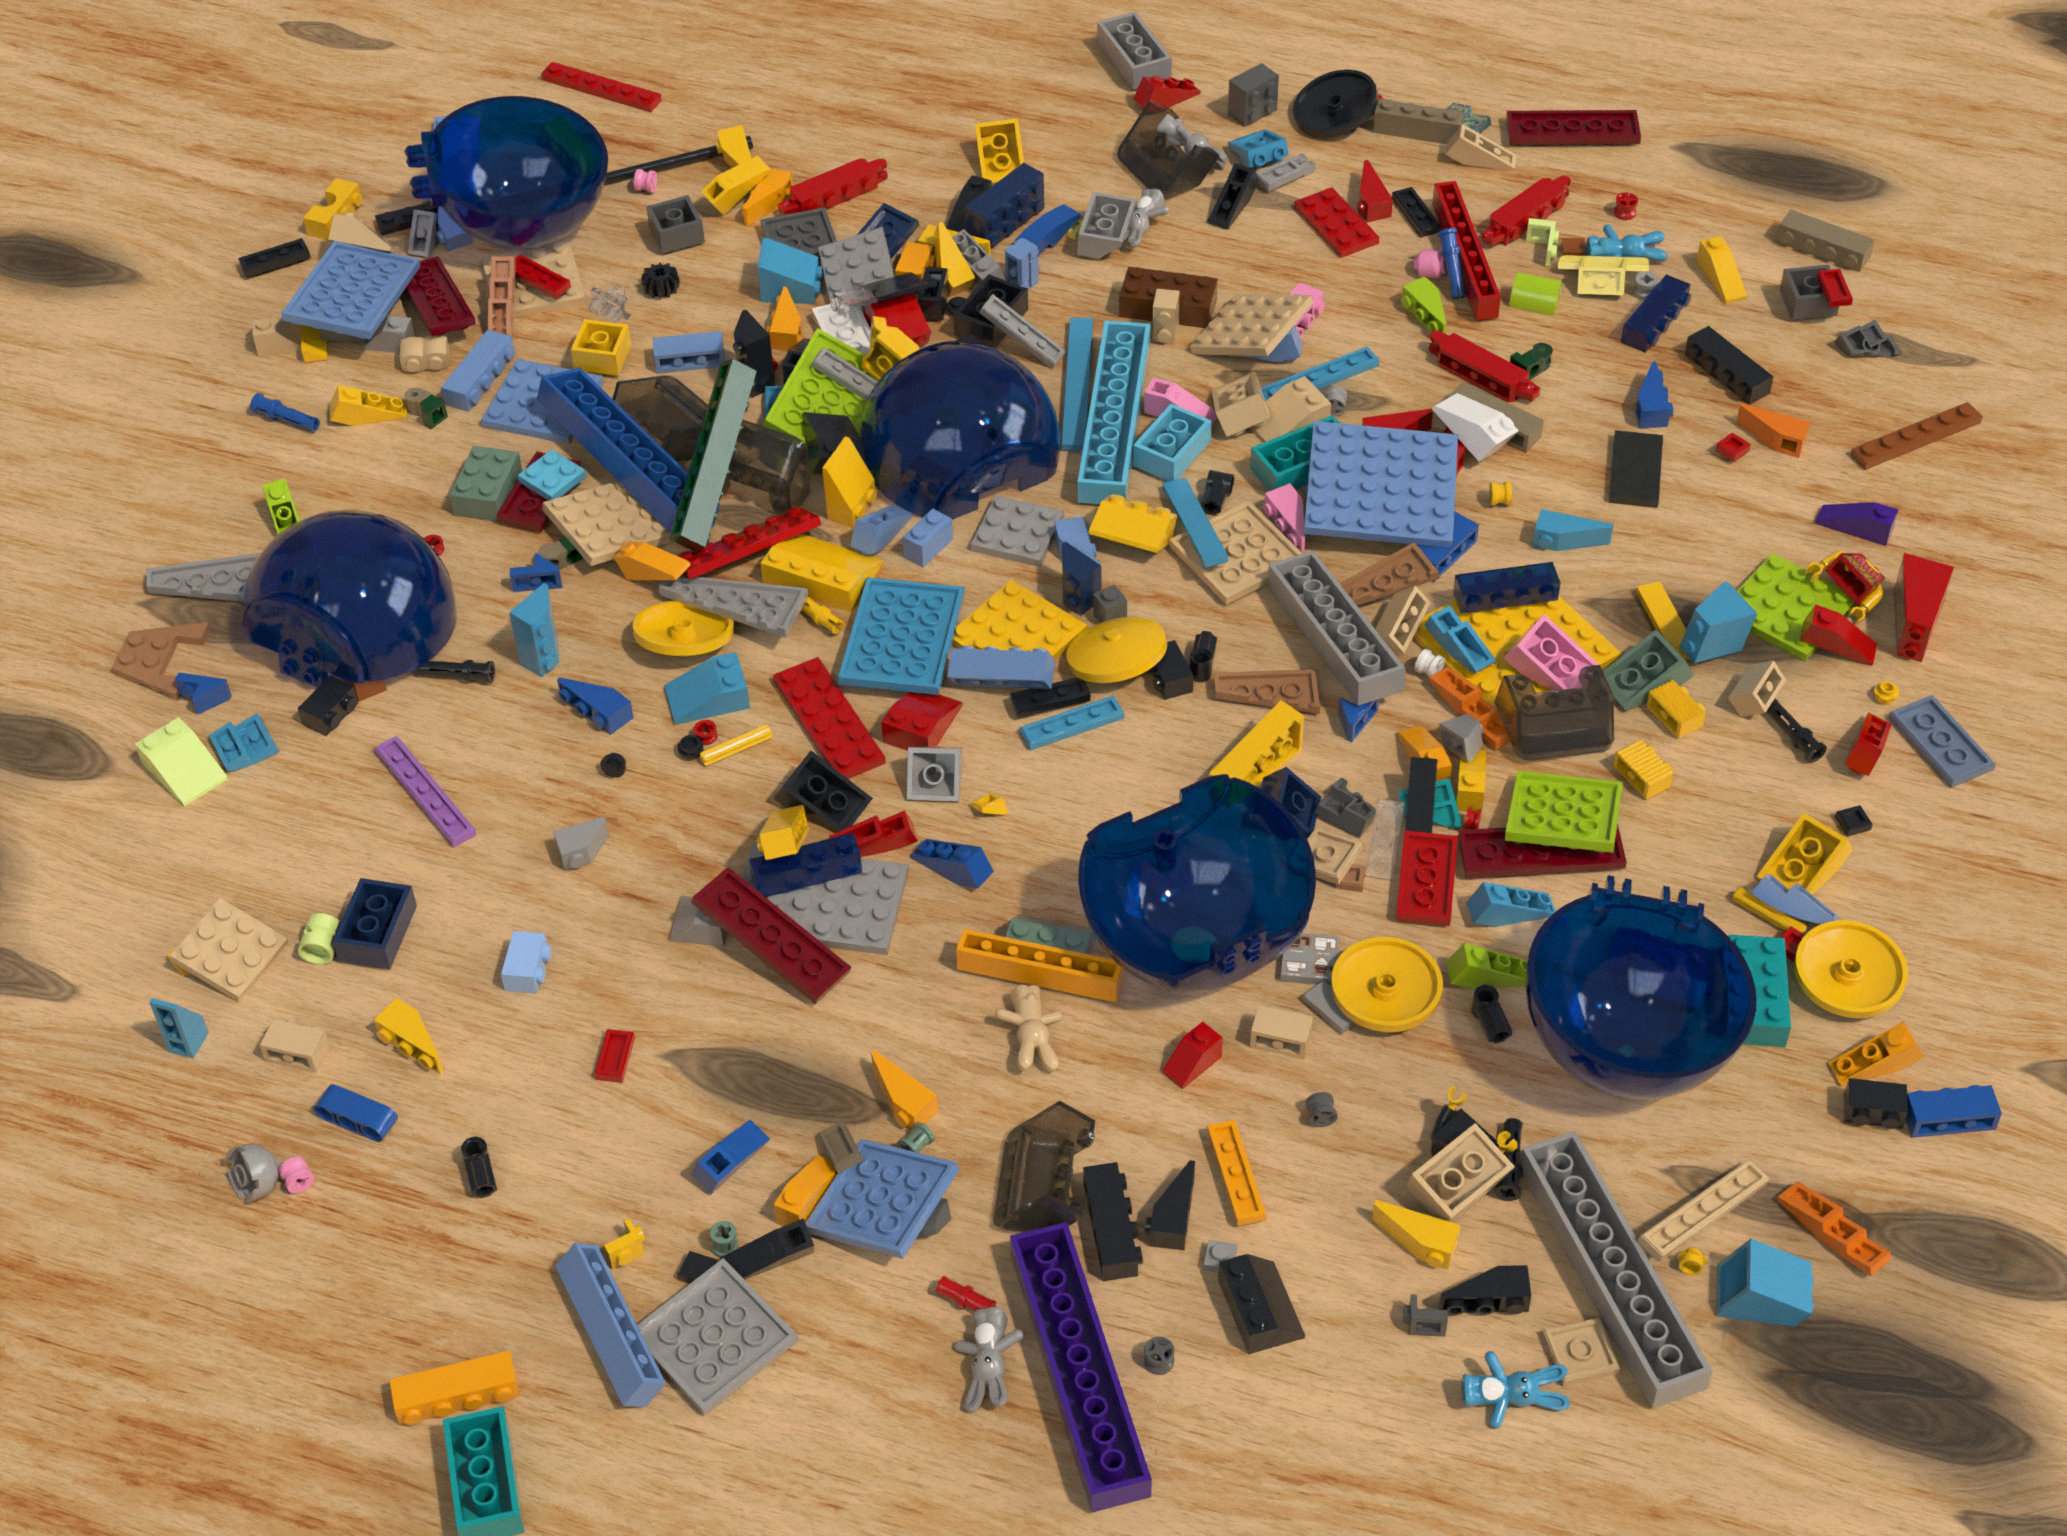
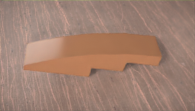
[488,256,516,336]

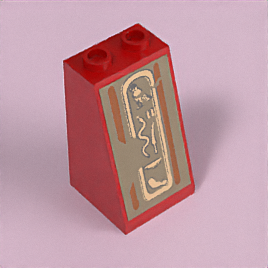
[1894,553,1954,662]

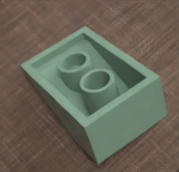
[1596,630,1694,711]

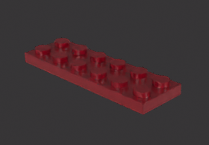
[1506,110,1641,145]
[405,256,476,336]
[1458,824,1627,878]
[691,867,851,1004]

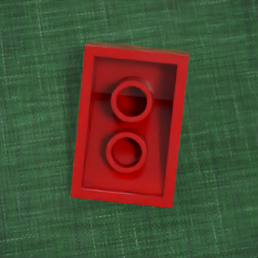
[881,692,963,751]

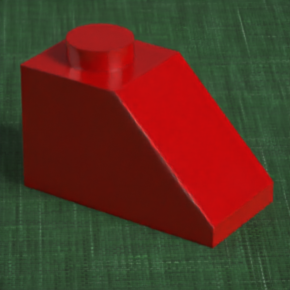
[1163,1021,1223,1089]

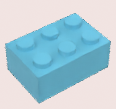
[1133,404,1212,481]

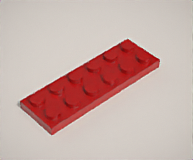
[677,506,822,579]
[773,657,886,779]

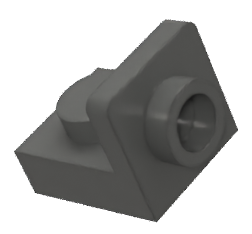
[1403,1294,1448,1337]

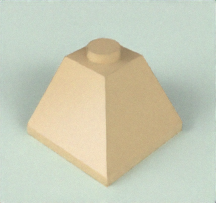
[252,318,302,356]

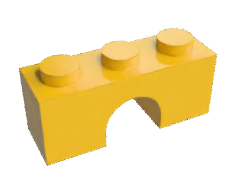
[303,178,363,241]

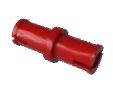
[935,1276,997,1311]

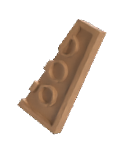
[1339,542,1440,606]
[1213,669,1320,714]

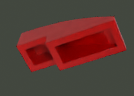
[829,810,918,858]

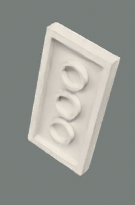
[812,298,870,355]

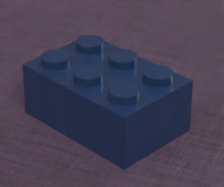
[333,878,417,969]

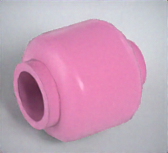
[1414,249,1447,279]

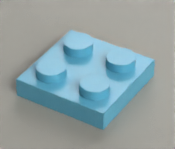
[518,449,587,501]

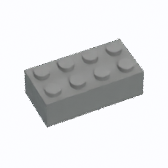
[1097,11,1172,90]

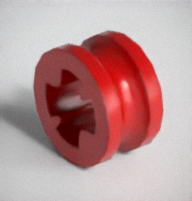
[421,534,444,558]
[694,720,718,745]
[1464,807,1482,830]

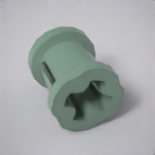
[897,1122,935,1153]
[710,1221,739,1258]

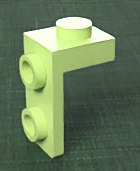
[1526,218,1559,267]

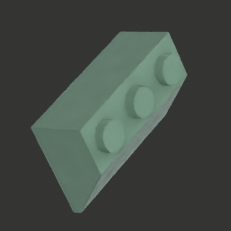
[1005,914,1098,955]

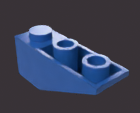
[1635,361,1673,429]
[557,677,634,735]
[910,839,994,889]
[691,1119,770,1195]

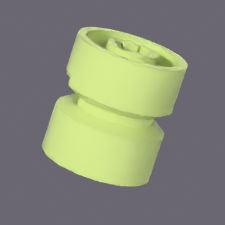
[298,913,341,965]

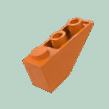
[1737,403,1811,458]

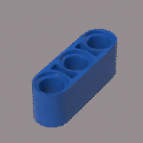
[313,1084,398,1142]

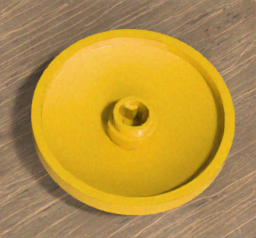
[633,600,734,656]
[1066,617,1167,683]
[1794,920,1908,1018]
[1331,937,1443,1032]

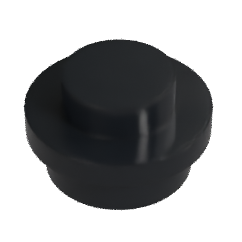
[947,296,966,316]
[678,735,704,759]
[600,753,626,778]

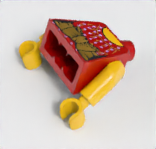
[1804,550,1885,626]

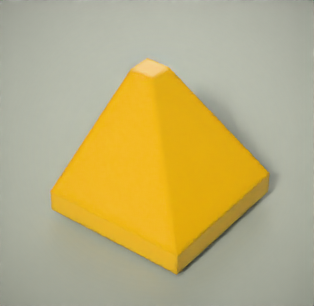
[970,792,1008,815]

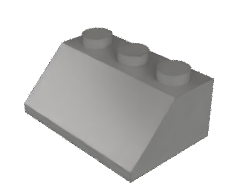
[1077,192,1136,259]

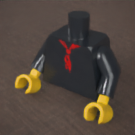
[1430,1086,1518,1156]

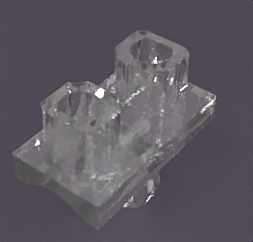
[587,286,631,323]

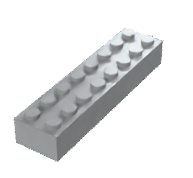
[1269,550,1405,706]

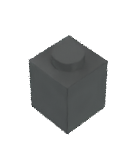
[1093,584,1127,623]

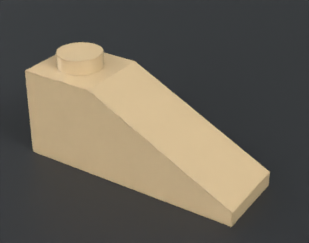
[1445,124,1517,171]

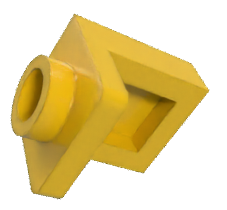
[604,1218,646,1269]

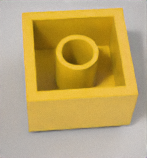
[571,319,632,376]

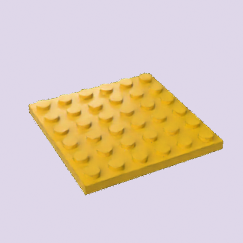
[1413,564,1621,722]

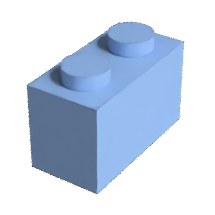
[501,931,552,994]

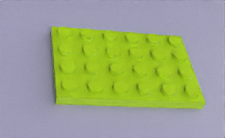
[762,328,879,450]

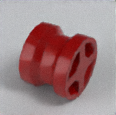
[1614,192,1638,220]

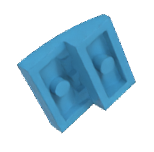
[209,713,279,772]

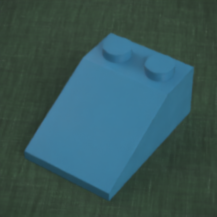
[664,652,750,725]

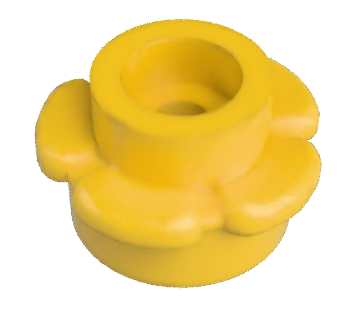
[1874,681,1900,705]
[1677,1248,1707,1275]

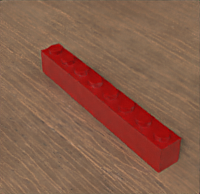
[1432,181,1501,320]

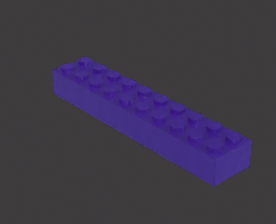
[1010,1222,1152,1513]

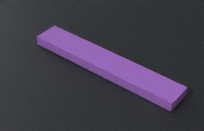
[374,736,476,848]

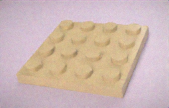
[481,241,586,318]
[1190,293,1313,356]
[542,481,673,566]
[1169,501,1303,605]

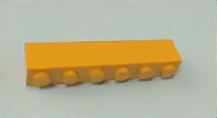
[956,929,1123,1003]

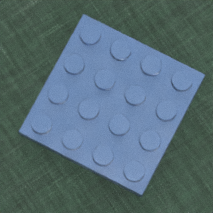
[481,359,604,444]
[805,1139,959,1259]

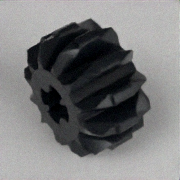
[641,262,680,299]

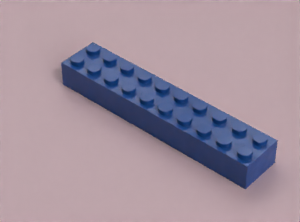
[537,368,720,532]

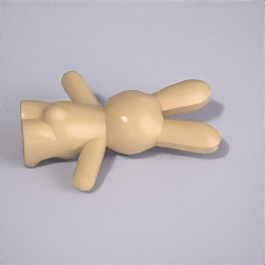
[995,985,1062,1072]

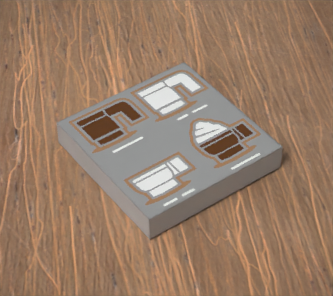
[1280,932,1340,985]

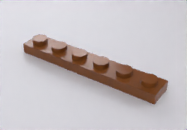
[1851,402,1983,470]

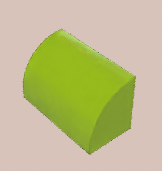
[1509,272,1562,316]

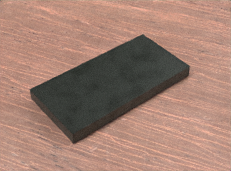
[1609,430,1663,507]

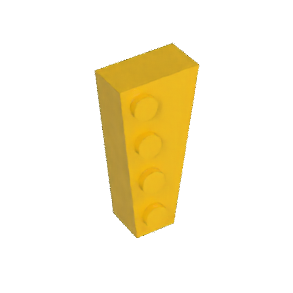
[1209,700,1304,807]

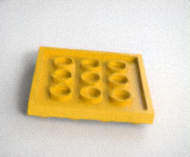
[952,579,1088,689]

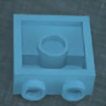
[1228,129,1288,169]

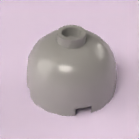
[226,1143,281,1203]

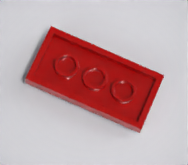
[1294,187,1379,258]
[1396,830,1458,926]

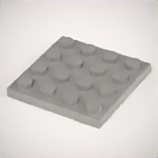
[637,1258,799,1416]

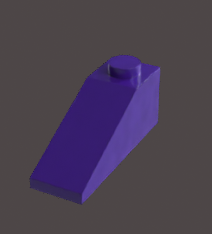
[1815,502,1898,546]

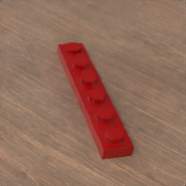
[541,62,662,113]

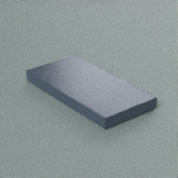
[1888,695,1996,788]

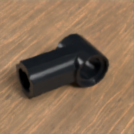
[1201,470,1234,516]
[1190,631,1217,682]
[1471,985,1512,1044]
[461,1136,497,1198]

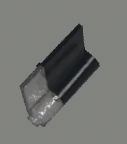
[830,272,929,315]

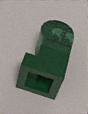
[1510,343,1553,380]

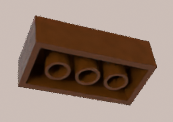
[1119,266,1218,328]

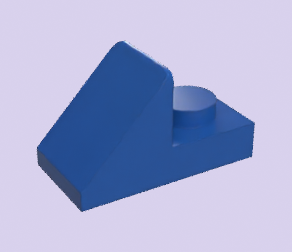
[510,553,562,592]
[175,672,232,714]
[1338,698,1379,743]

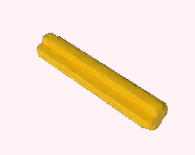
[700,724,772,766]
[1732,887,1807,934]

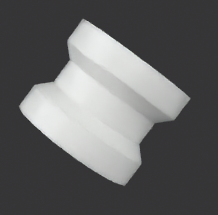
[1414,649,1445,678]

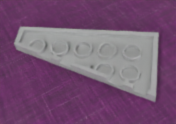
[146,548,299,607]
[659,575,808,638]

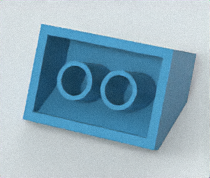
[509,583,559,677]

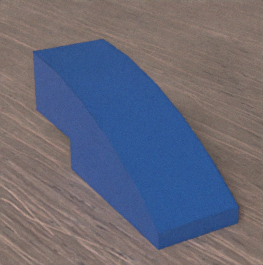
[1015,204,1081,257]

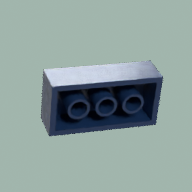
[965,163,1045,249]

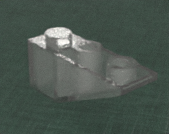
[1365,798,1405,881]

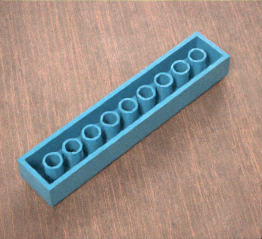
[1077,321,1151,504]

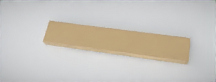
[1637,1159,1770,1262]

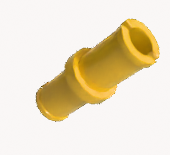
[801,597,844,634]

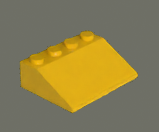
[761,534,884,612]

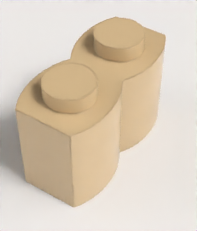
[400,335,450,372]

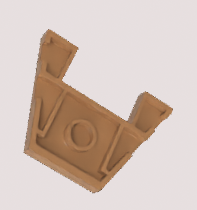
[112,622,211,701]

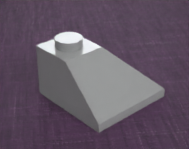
[907,746,963,801]
[670,896,727,947]

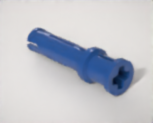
[1437,228,1466,299]
[250,393,320,432]

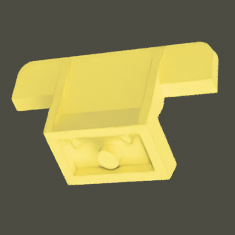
[1558,255,1649,296]

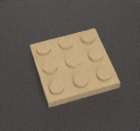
[170,898,288,1002]

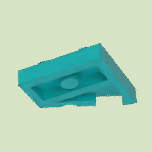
[1398,778,1463,829]

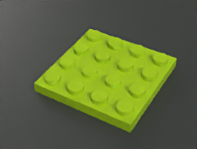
[1737,553,1857,662]
[1505,771,1623,852]

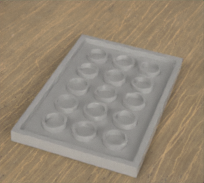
[728,845,909,955]

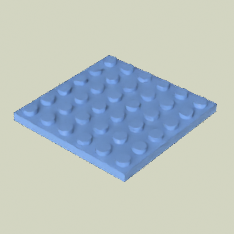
[1304,421,1458,548]

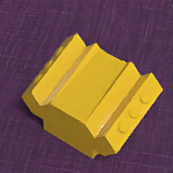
[861,316,932,391]

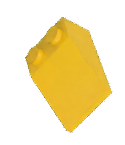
[975,118,1024,185]
[822,436,877,528]
[1756,812,1853,895]

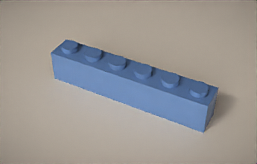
[556,1243,666,1407]

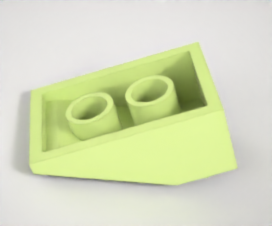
[135,717,228,807]

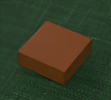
[1561,238,1586,256]

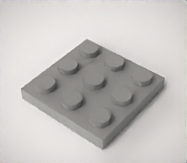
[818,227,895,303]
[971,495,1064,567]

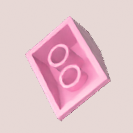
[1503,614,1600,700]

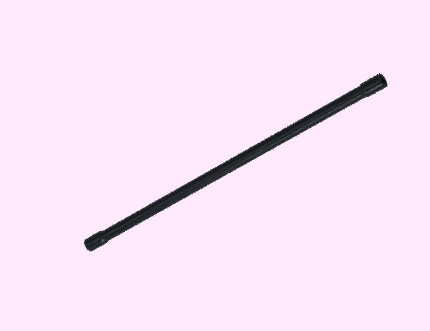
[436,136,753,227]

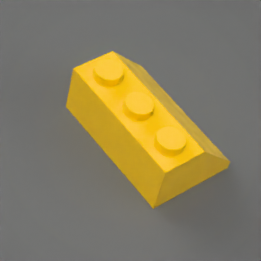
[1088,494,1177,553]

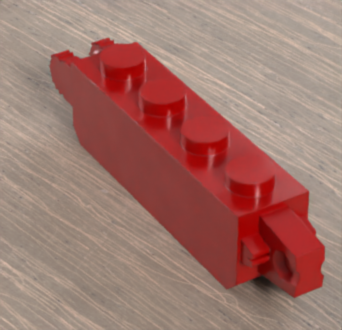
[778,158,888,215]
[1482,175,1571,246]
[1428,330,1541,403]

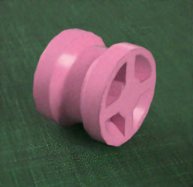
[634,169,657,193]
[278,1157,314,1193]

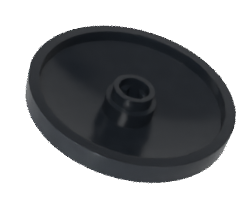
[1293,69,1379,137]

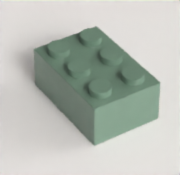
[450,446,522,522]

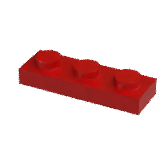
[515,254,571,299]

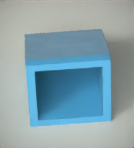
[757,238,823,304]
[1680,581,1757,663]
[1716,1238,1814,1326]

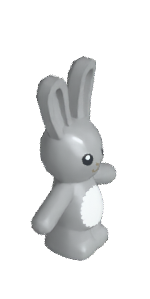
[1156,114,1227,169]
[1123,189,1169,248]
[955,1307,1023,1412]

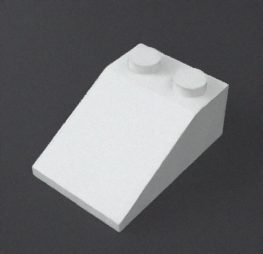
[1432,393,1519,462]

